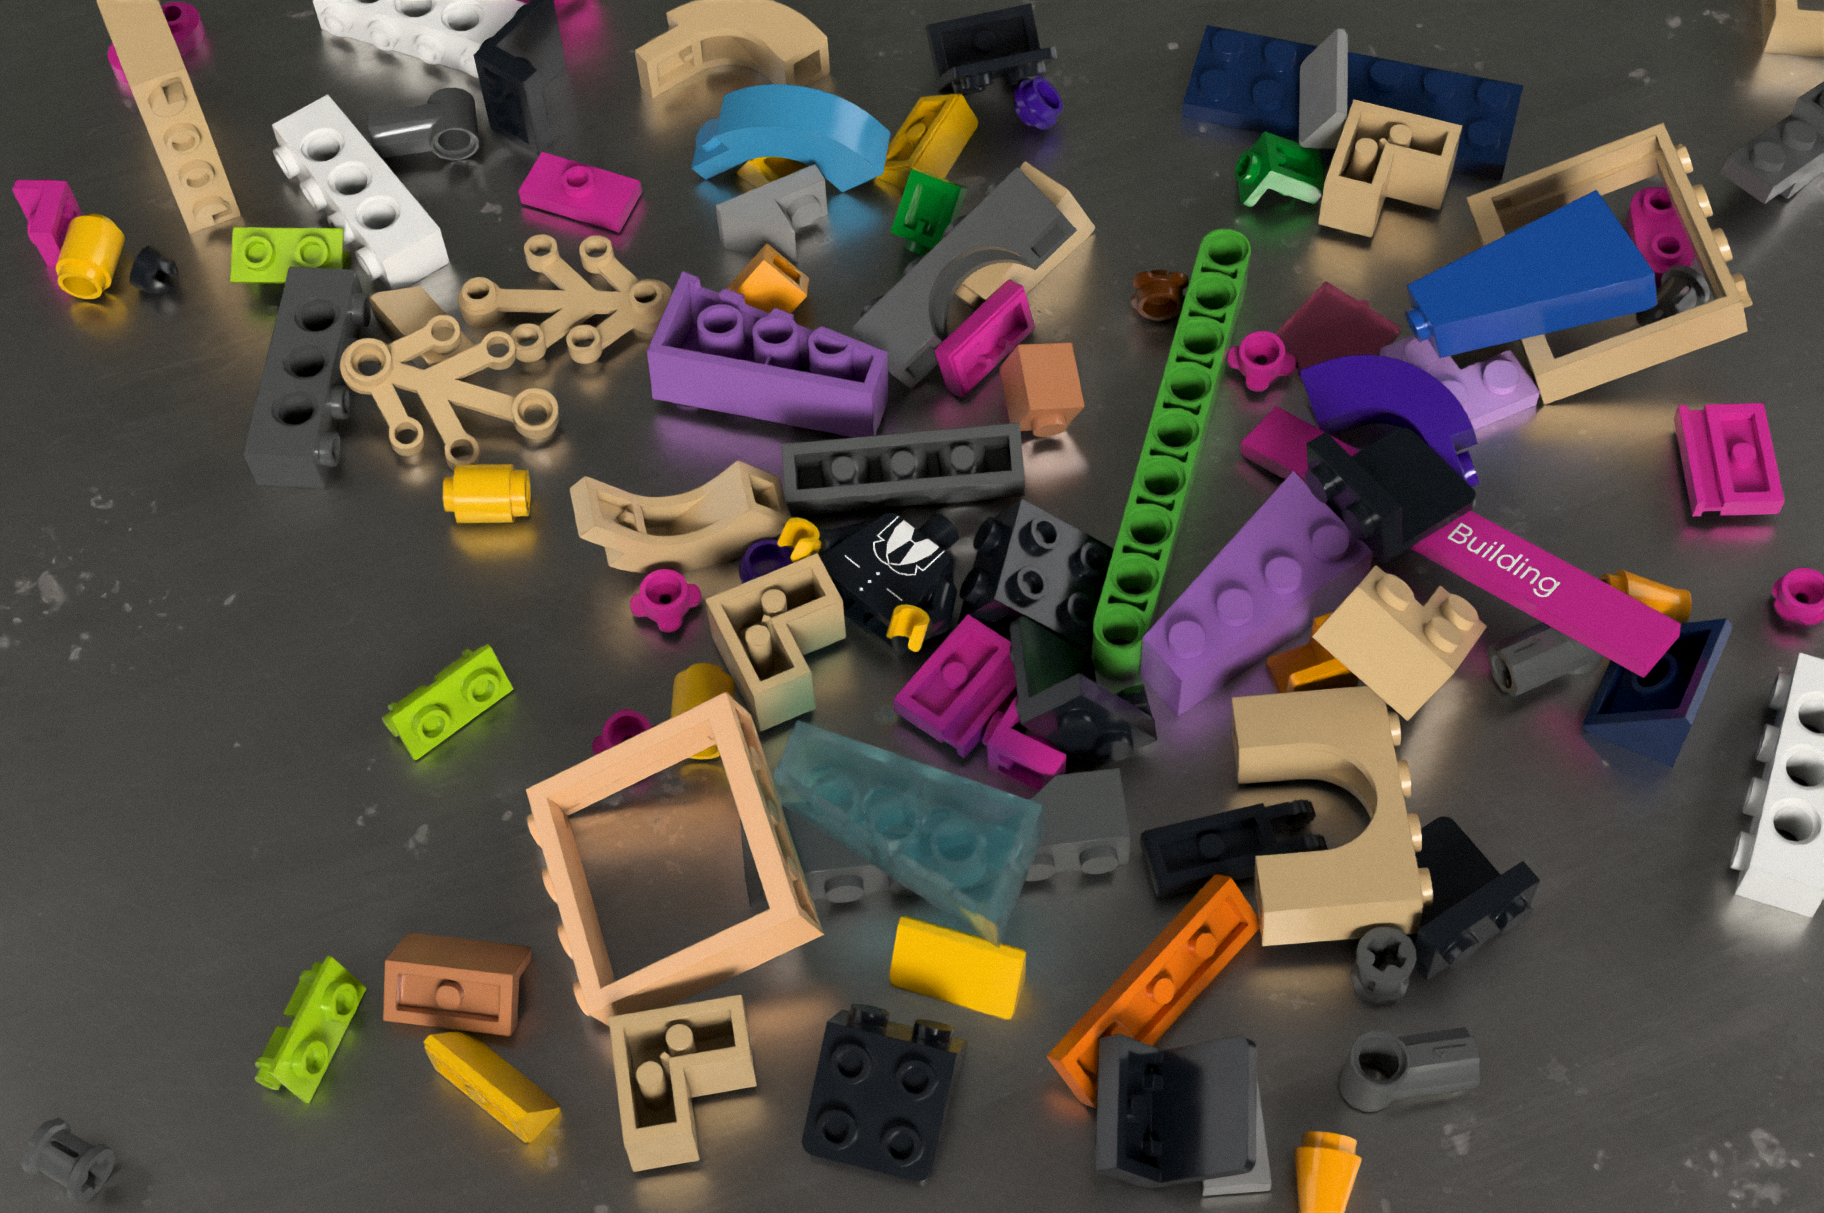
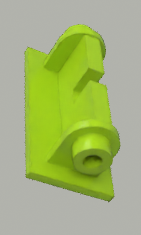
[230,227,351,284]
[382,644,514,761]
[255,956,367,1104]

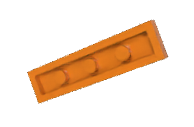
[1046,874,1260,1108]

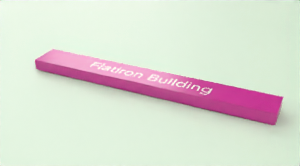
[1240,406,1681,678]

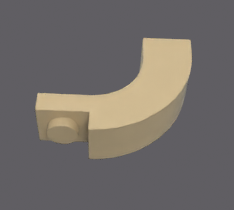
[635,0,830,99]
[569,460,790,574]

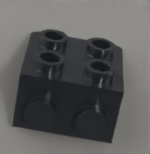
[925,3,1058,96]
[1305,427,1476,564]
[957,498,1114,652]
[1010,616,1157,768]
[1406,816,1540,980]
[802,1004,969,1182]
[1095,1034,1257,1189]

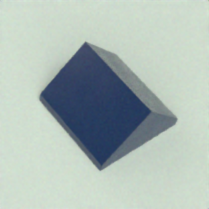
[1582,618,1733,767]

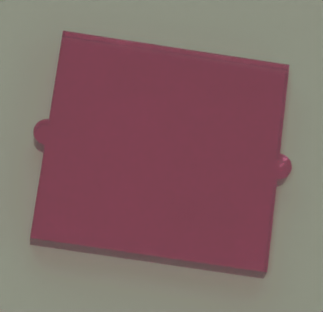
[1275,281,1402,377]

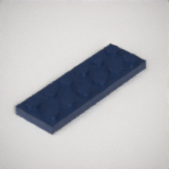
[1182,25,1523,180]

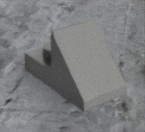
[715,164,828,264]

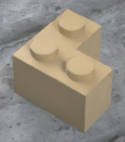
[1318,99,1462,238]
[705,553,846,732]
[1312,565,1487,721]
[608,995,757,1172]

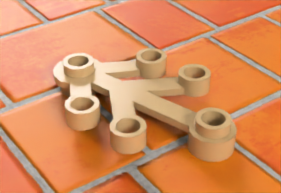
[458,234,673,364]
[340,314,559,470]

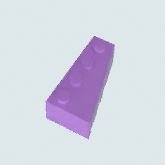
[647,271,888,437]
[1140,471,1373,717]

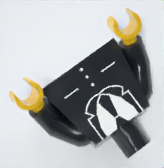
[776,513,960,659]

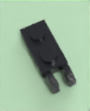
[1140,799,1328,899]

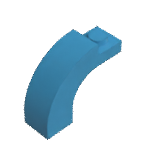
[691,84,891,192]

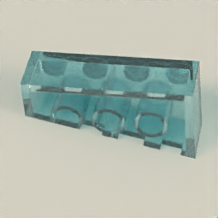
[773,720,1045,948]

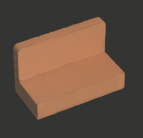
[383,933,532,1036]

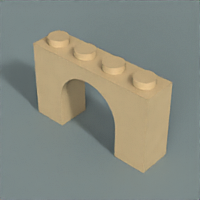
[1230,686,1433,946]

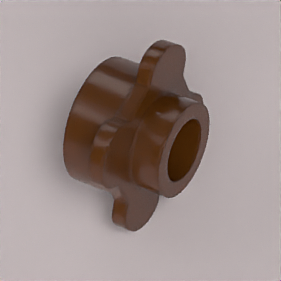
[1130,269,1189,321]

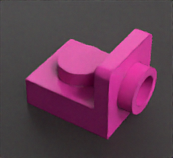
[12,179,84,267]
[983,696,1066,795]

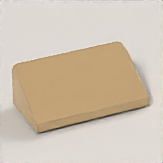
[369,286,475,370]

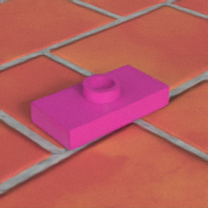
[518,152,642,233]
[934,280,1036,398]

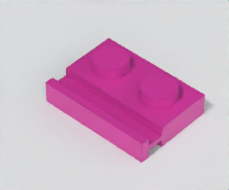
[1674,403,1785,516]
[893,615,1018,759]

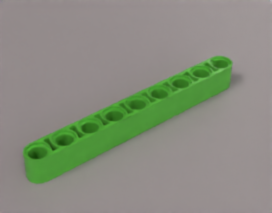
[1092,228,1251,681]

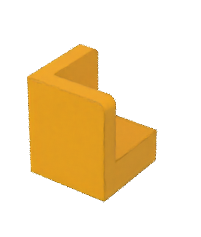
[727,243,810,314]
[1266,612,1359,693]

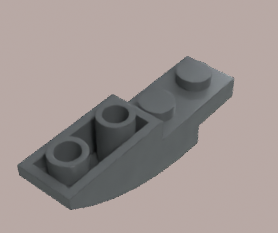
[1720,81,1824,204]

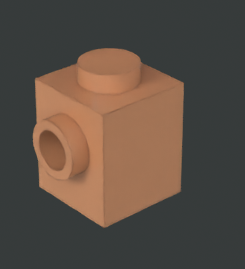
[999,342,1085,437]

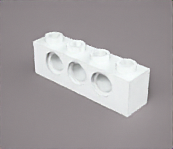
[312,0,526,78]
[272,94,450,290]
[1730,652,1824,918]

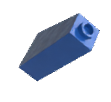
[1405,190,1658,358]

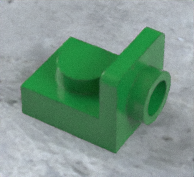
[1235,131,1325,207]
[890,169,968,255]

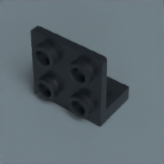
[473,0,566,156]

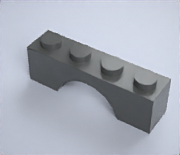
[851,167,1077,389]

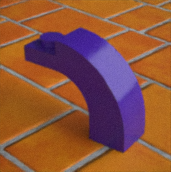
[1299,355,1480,487]

